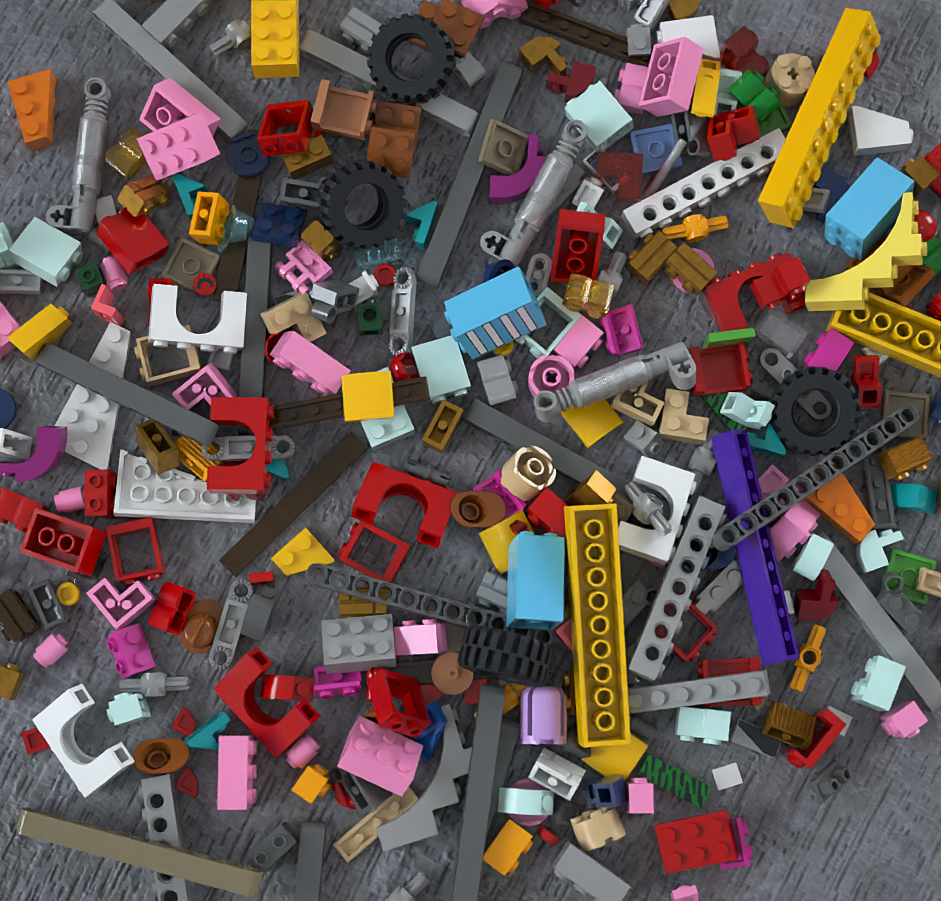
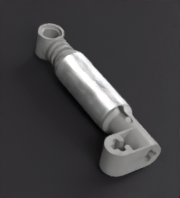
[46,77,112,235]
[480,119,587,267]
[534,341,696,422]

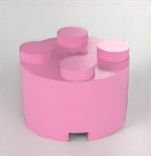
[528,355,574,397]

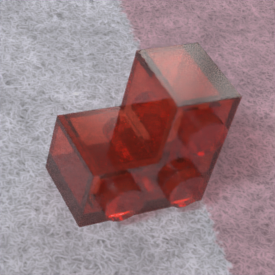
[719,25,770,77]
[596,152,644,203]

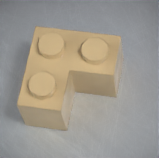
[260,292,327,342]
[611,382,665,428]
[658,389,709,445]

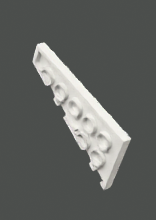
[55,322,132,470]
[114,449,256,523]

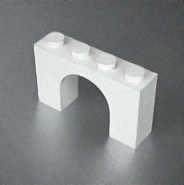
[148,284,247,354]
[618,456,697,565]
[33,684,135,798]

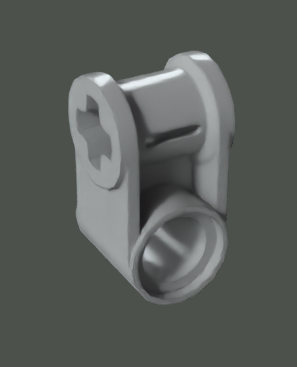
[453,52,486,89]

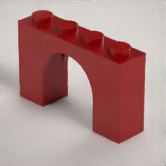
[703,253,807,332]
[206,397,274,494]
[351,462,459,549]
[213,647,321,759]

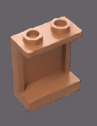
[311,79,378,140]

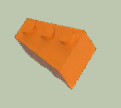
[7,69,57,152]
[804,462,875,545]

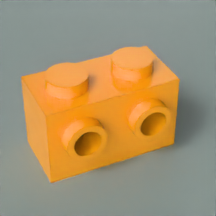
[189,192,229,245]
[292,764,332,804]
[483,818,534,876]

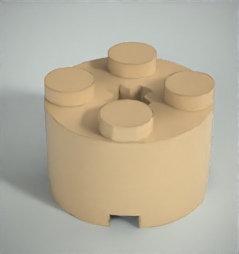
[764,53,815,106]
[501,446,556,501]
[570,807,626,852]

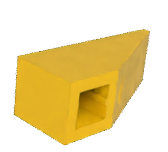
[691,58,720,118]

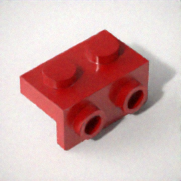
[84,469,117,519]

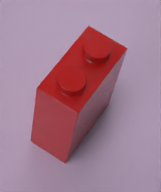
[96,207,170,275]

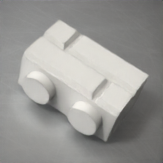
[528,748,586,801]

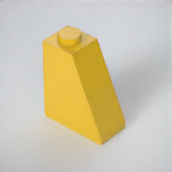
[7,304,73,362]

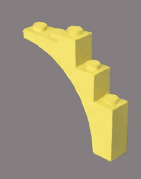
[805,192,927,311]

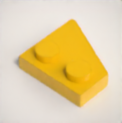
[271,528,336,576]

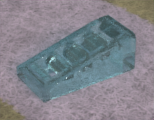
[354,237,405,270]

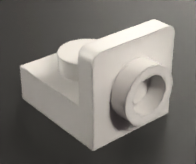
[572,176,606,209]
[349,271,379,308]

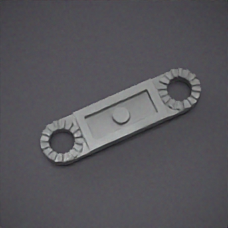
[389,267,417,356]
[759,348,831,421]
[201,435,295,461]
[209,579,254,670]

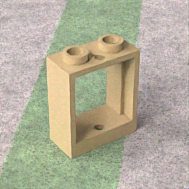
[134,325,202,386]

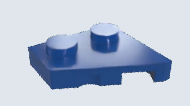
[407,701,448,764]

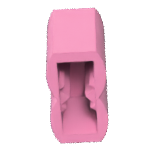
[614,63,648,115]

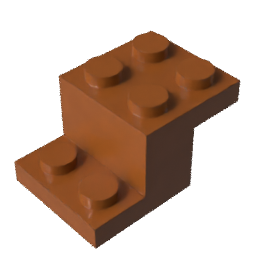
[406,0,484,58]
[367,100,422,178]
[845,237,936,307]

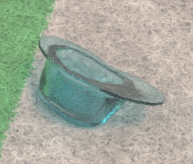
[217,204,255,253]

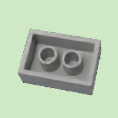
[322,614,397,674]
[552,841,631,901]

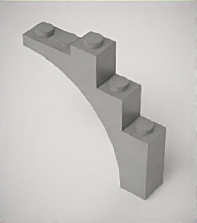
[376,704,472,851]

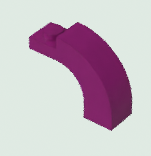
[489,134,546,204]
[0,426,67,482]

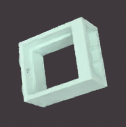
[515,287,582,358]

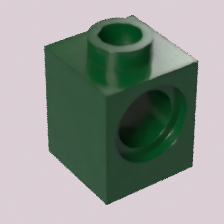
[75,262,106,297]
[357,300,383,336]

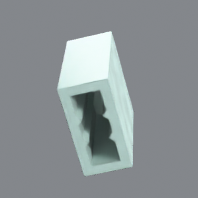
[564,81,634,155]
[9,217,83,287]
[411,335,471,404]

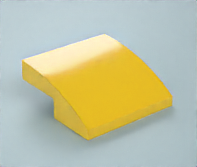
[341,371,394,422]
[560,399,623,448]
[479,510,535,574]
[581,732,648,781]

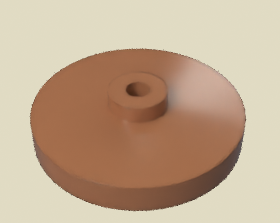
[431,652,474,695]

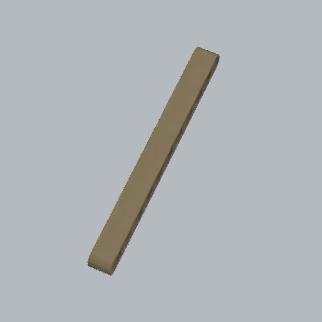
[16,807,263,897]

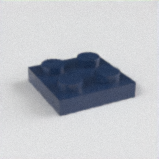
[252,202,306,247]

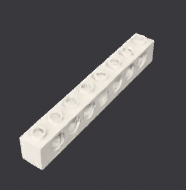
[621,128,786,240]

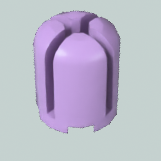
[520,686,567,744]

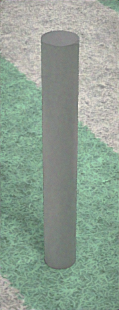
[643,138,688,198]

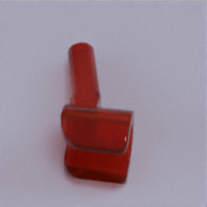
[509,520,529,536]

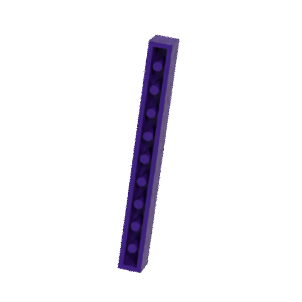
[711,429,799,665]

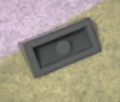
[27,578,68,632]

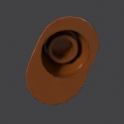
[450,491,506,528]
[180,599,223,654]
[133,738,189,776]

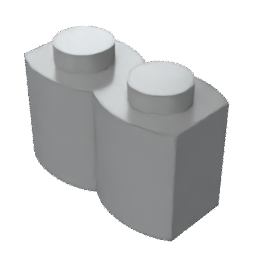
[476,355,519,407]

